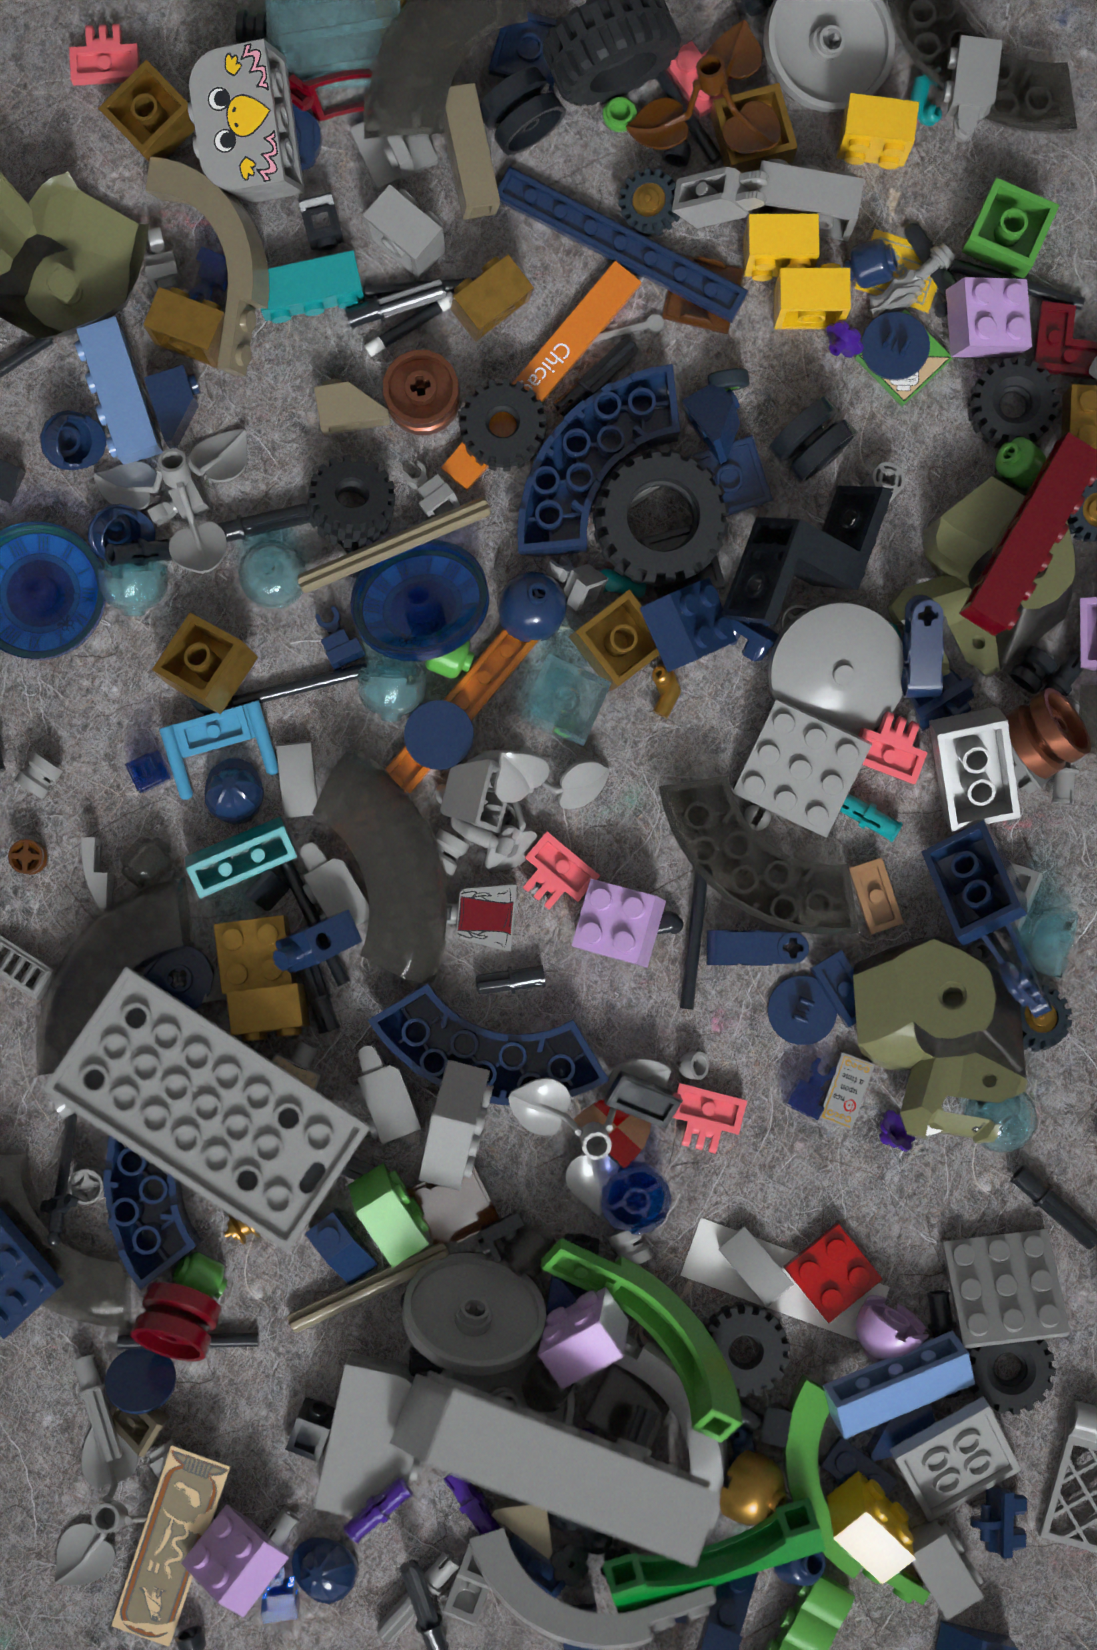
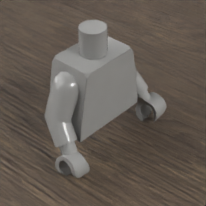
[436,747,537,858]

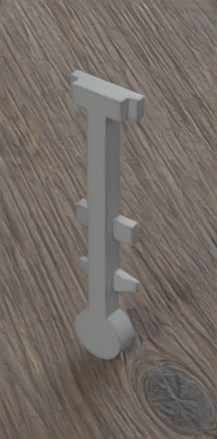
[592,314,664,345]

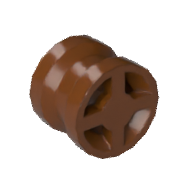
[8,839,49,875]

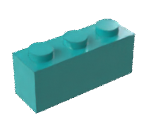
[261,250,365,323]
[185,816,297,898]

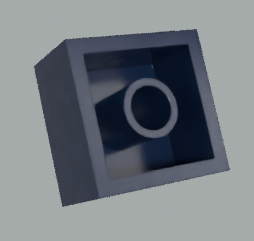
[640,577,737,672]

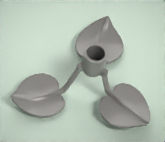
[94,429,248,573]
[485,751,609,872]
[509,1058,671,1215]
[55,1429,214,1586]

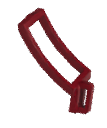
[289,67,404,122]

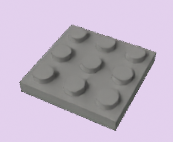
[732,698,872,838]
[942,1229,1070,1349]
[890,1397,1021,1522]

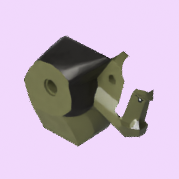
[887,474,1076,679]
[853,937,1028,1144]

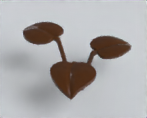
[626,20,781,154]

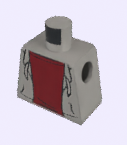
[437,885,517,952]

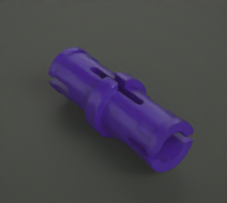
[443,1473,501,1536]
[343,1476,413,1544]

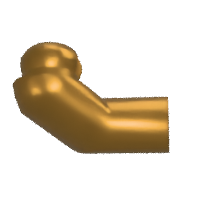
[652,665,681,719]

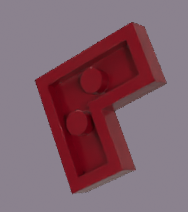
[1033,301,1097,380]

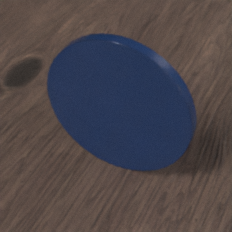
[861,312,930,381]
[404,700,474,770]
[767,976,837,1045]
[105,1349,177,1414]

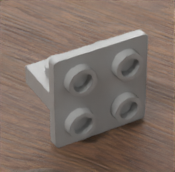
[350,99,438,190]

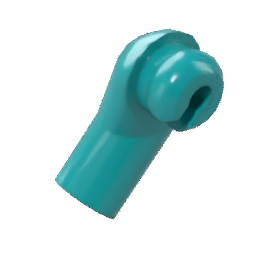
[910,76,942,126]
[600,569,646,598]

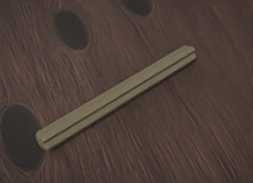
[297,497,491,593]

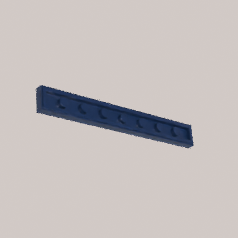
[497,166,749,323]

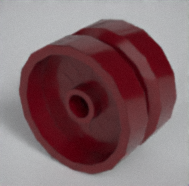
[131,1282,221,1362]

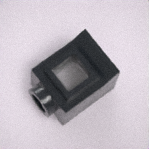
[298,192,344,251]

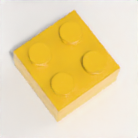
[837,93,919,169]
[743,214,819,281]
[774,263,851,329]
[827,1471,915,1584]

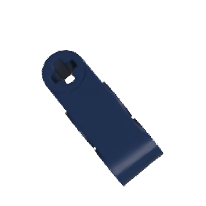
[901,594,944,698]
[706,930,809,966]

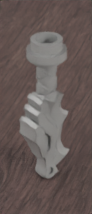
[869,243,955,320]

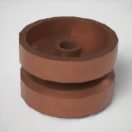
[383,350,460,435]
[1005,688,1092,779]

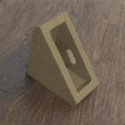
[110,1405,170,1457]
[491,1498,553,1559]

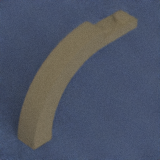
[145,157,269,376]

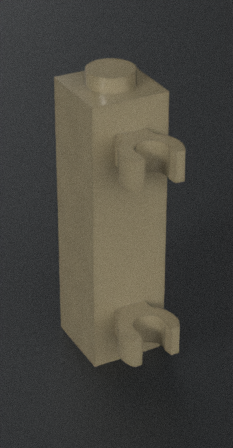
[438,81,500,220]

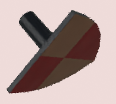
[573,1099,651,1170]

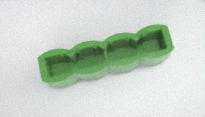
[764,1574,855,1650]

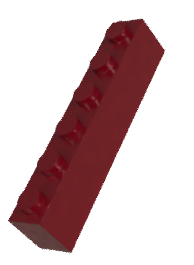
[959,432,1097,636]

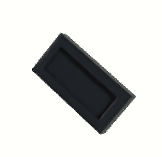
[603,1070,683,1129]

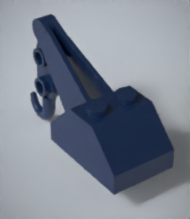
[921,820,1052,1018]

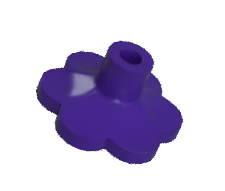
[826,320,864,358]
[879,1110,915,1152]

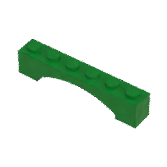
[602,1497,826,1614]

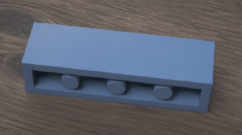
[75,316,163,465]
[823,1331,975,1439]

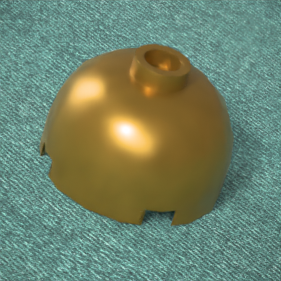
[719,1450,787,1526]

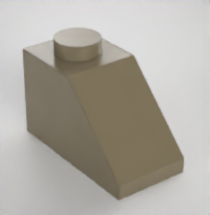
[314,379,391,435]

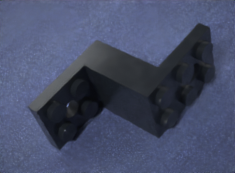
[721,486,893,625]

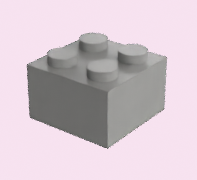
[362,184,446,281]
[910,1519,984,1620]

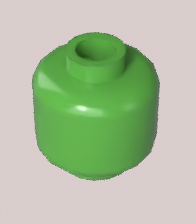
[995,437,1046,488]
[425,628,475,679]
[172,1252,228,1299]

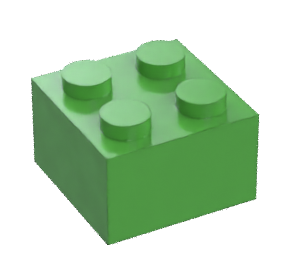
[962,177,1059,279]
[348,1162,429,1268]

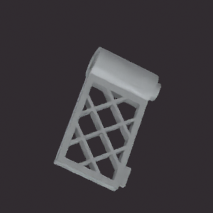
[1038,1400,1097,1553]

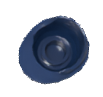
[40,410,106,470]
[88,504,156,561]
[204,758,264,825]
[292,1537,359,1604]

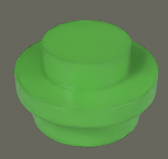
[603,97,637,132]

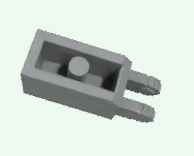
[943,35,1003,143]
[672,167,770,228]
[299,842,377,928]
[354,1044,423,1144]

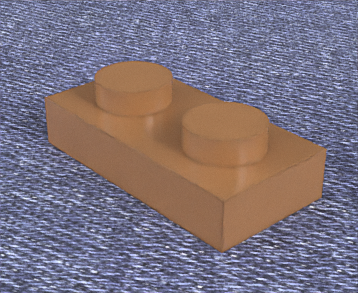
[847,858,904,935]

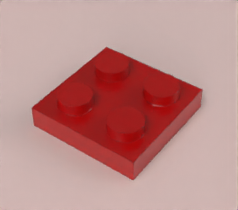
[783,1223,883,1324]

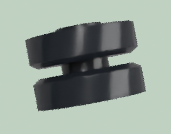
[480,67,566,155]
[768,396,858,484]

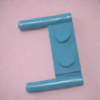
[159,700,279,800]

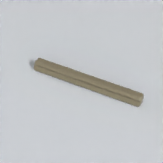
[287,1242,450,1332]

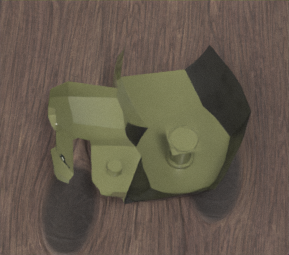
[0,172,150,339]

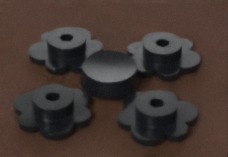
[550,1514,631,1587]

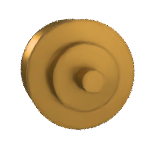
[224,1213,260,1245]

